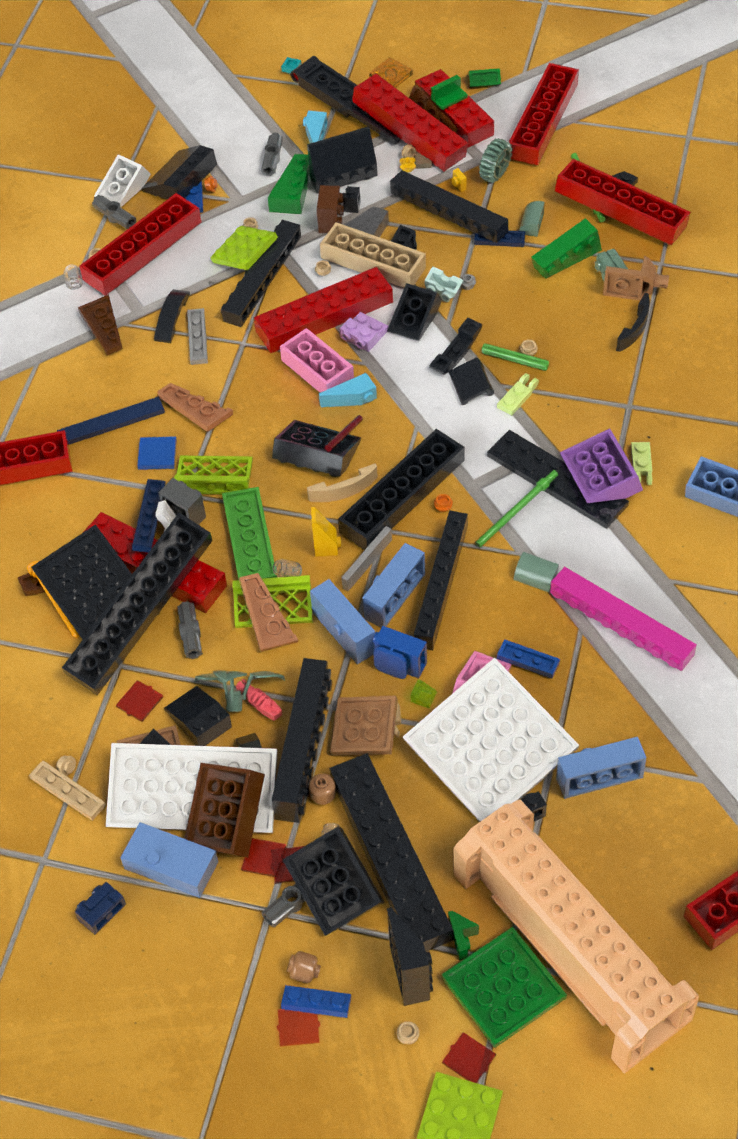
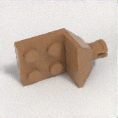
[603,256,669,301]

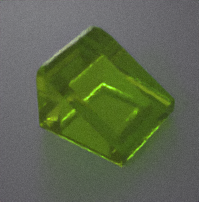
[411,679,437,708]

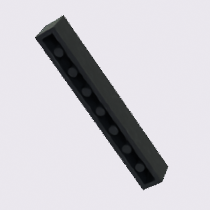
[390,170,509,243]
[221,219,301,327]
[414,510,468,651]

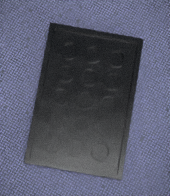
[31,524,160,640]

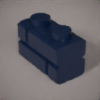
[75,882,126,935]

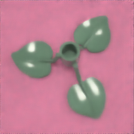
[195,670,285,712]

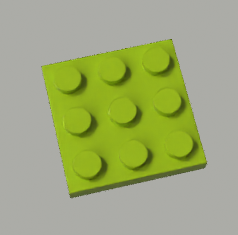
[210,225,278,270]
[417,1072,503,1139]

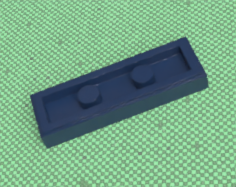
[474,231,525,247]

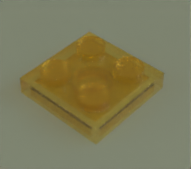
[369,57,413,88]

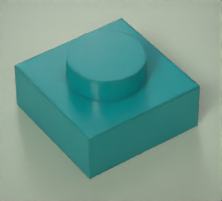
[281,57,302,73]

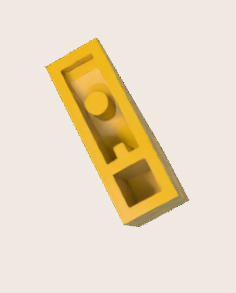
[311,507,341,557]

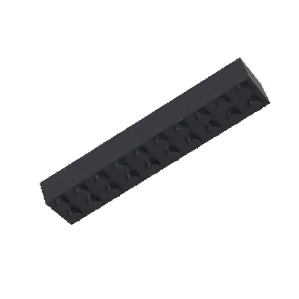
[62,513,213,696]
[329,753,453,952]

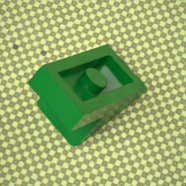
[448,911,479,960]

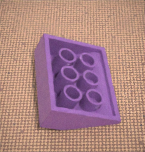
[560,428,643,503]

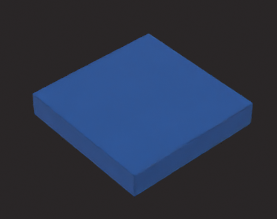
[137,437,177,470]

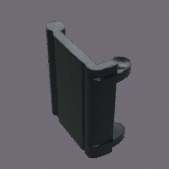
[449,358,494,405]

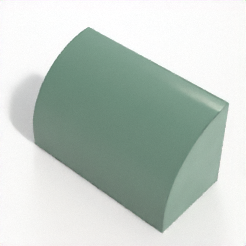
[519,201,545,237]
[514,552,559,592]

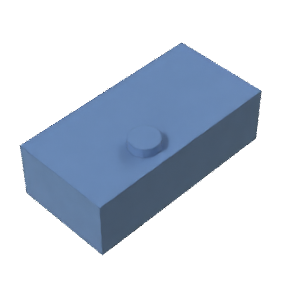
[685,456,738,517]
[363,543,425,628]
[310,579,375,665]
[556,737,647,799]
[120,822,218,898]

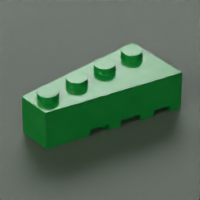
[268,154,310,214]
[531,218,602,279]

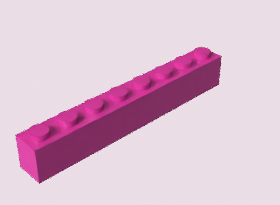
[550,566,697,671]

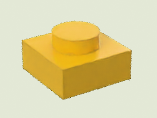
[451,168,467,192]

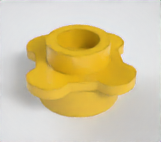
[399,157,416,172]

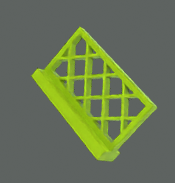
[174,455,253,494]
[233,575,313,628]

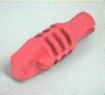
[236,679,282,721]

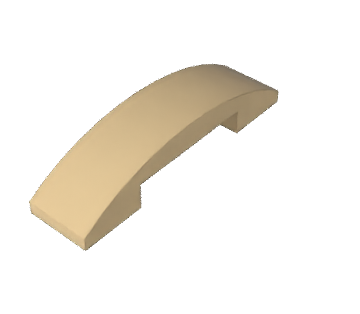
[307,463,378,502]

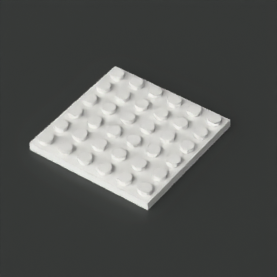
[403,657,579,822]

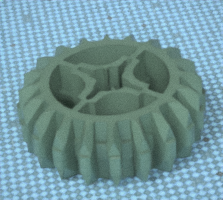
[479,138,512,183]

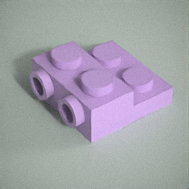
[340,312,388,352]

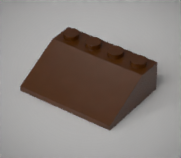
[185,763,265,858]

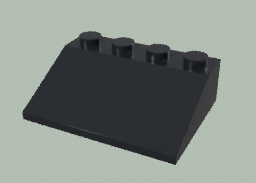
[307,126,378,194]
[141,145,217,199]
[272,420,361,477]
[283,826,385,936]
[387,907,433,1006]

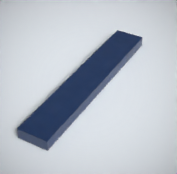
[57,396,165,445]
[132,479,166,553]

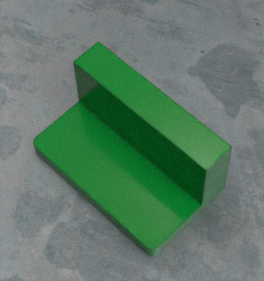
[468,68,501,87]
[431,75,468,110]

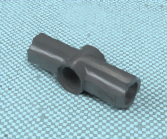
[261,133,283,176]
[92,195,137,229]
[177,601,202,659]
[262,884,305,928]

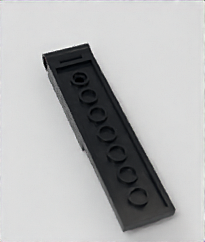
[290,56,401,144]

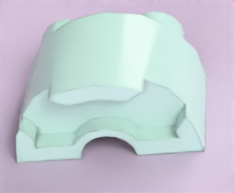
[425,266,463,302]

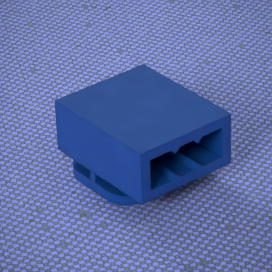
[373,626,427,679]

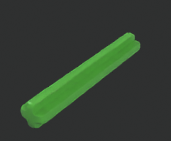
[482,343,549,371]

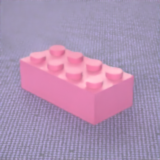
[280,328,354,393]

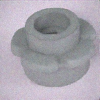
[460,274,476,290]

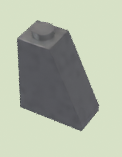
[345,206,389,237]

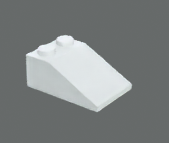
[94,155,151,207]

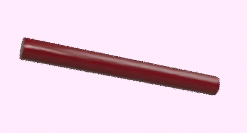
[325,415,363,452]

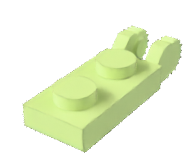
[497,373,539,416]
[631,442,653,485]

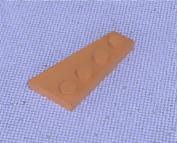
[157,383,233,432]
[239,573,298,652]

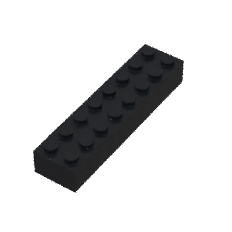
[338,428,465,550]
[272,658,332,823]

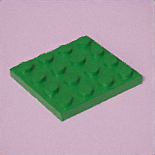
[442,927,567,1048]

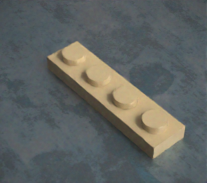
[29,761,106,821]

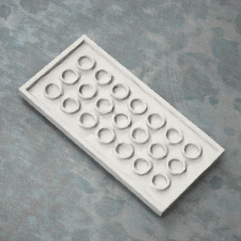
[106,743,277,833]

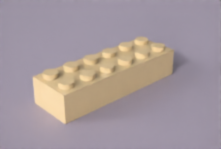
[320,222,426,288]

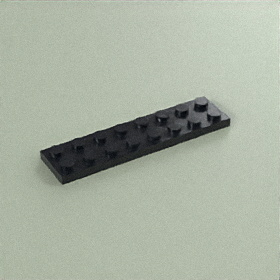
[487,429,629,529]

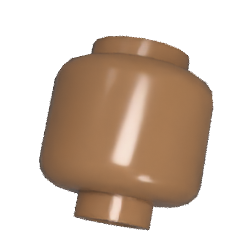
[309,774,336,805]
[287,951,321,983]

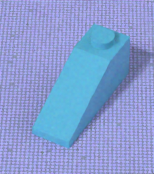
[303,110,328,143]
[319,373,377,407]

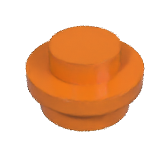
[204,176,218,192]
[434,494,453,512]

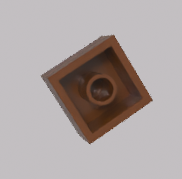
[317,185,344,233]

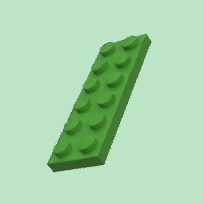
[222,487,277,579]

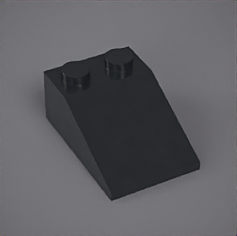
[387,283,443,341]
[164,686,232,746]

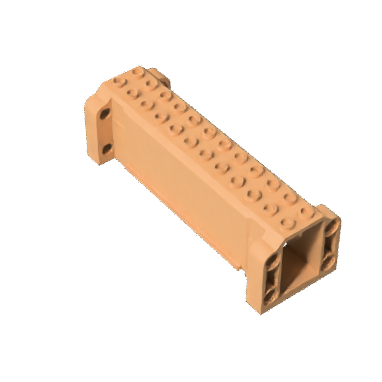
[454,800,699,1074]

